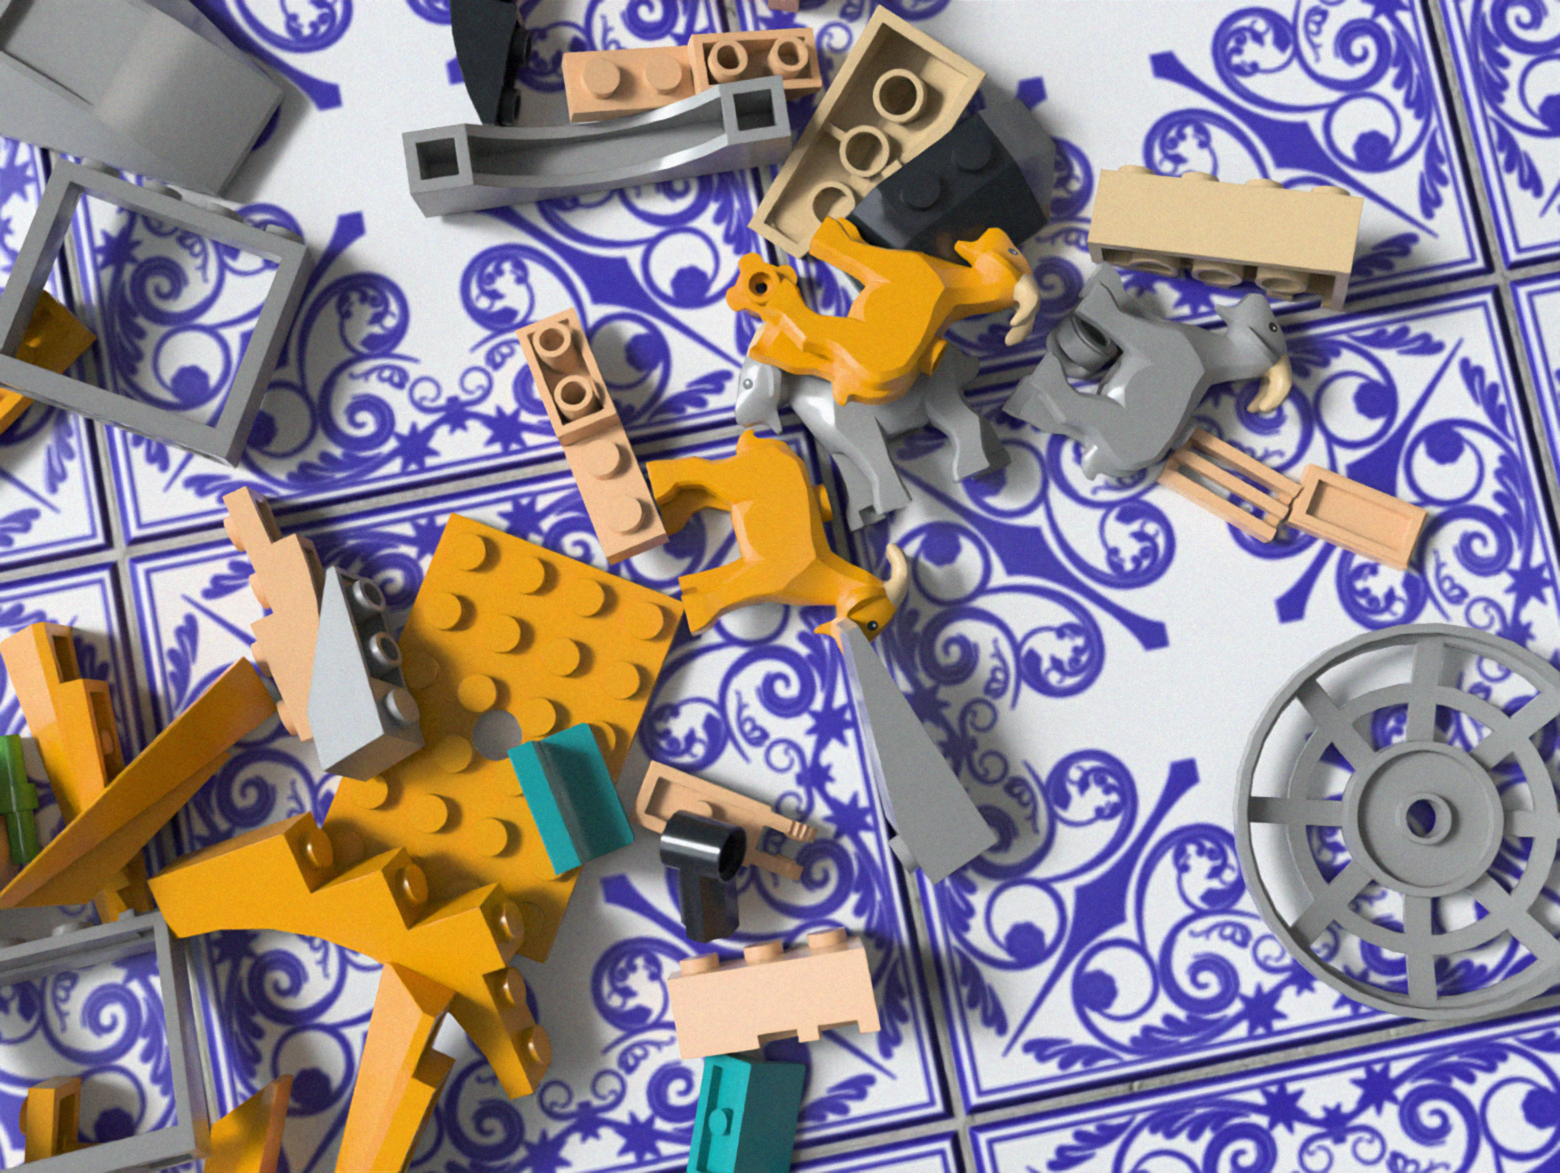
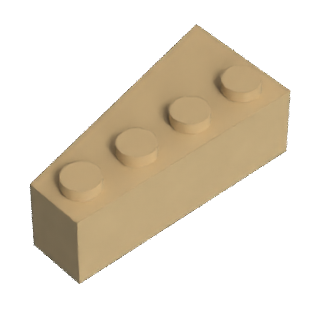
[1087,165,1364,312]

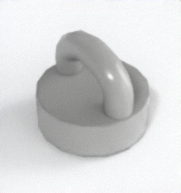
[1046,308,1117,379]

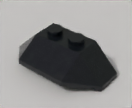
[842,98,1056,293]

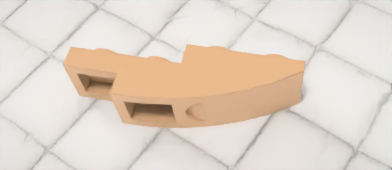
[562,27,822,123]
[515,307,670,565]
[222,486,326,742]

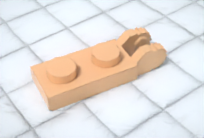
[628,760,818,881]

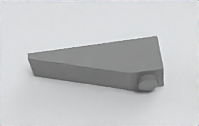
[836,617,998,886]

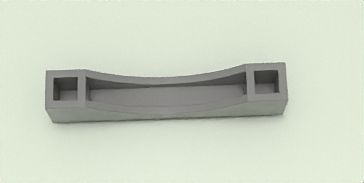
[402,74,792,218]

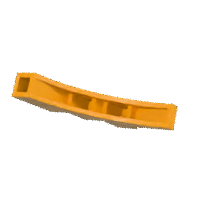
[147,810,552,1100]

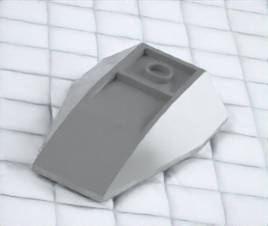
[0,0,285,198]

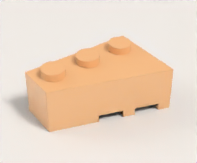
[667,927,881,1060]

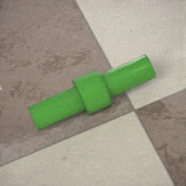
[0,734,40,865]

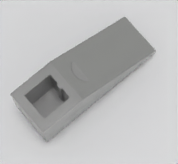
[306,565,425,782]

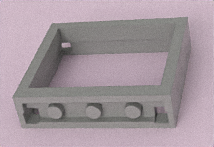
[0,157,315,469]
[0,908,213,1173]

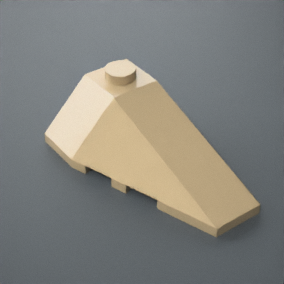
[747,4,987,260]

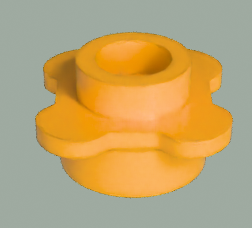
[726,253,797,322]

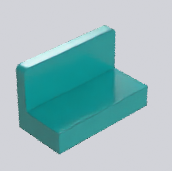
[507,723,635,875]
[686,1052,805,1173]

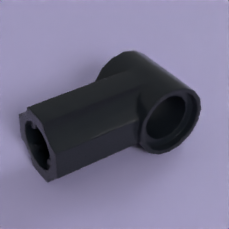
[660,810,747,944]

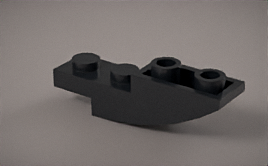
[449,0,533,127]

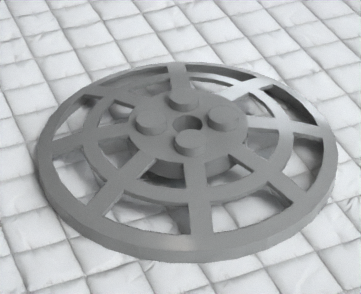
[1232,623,1560,1021]

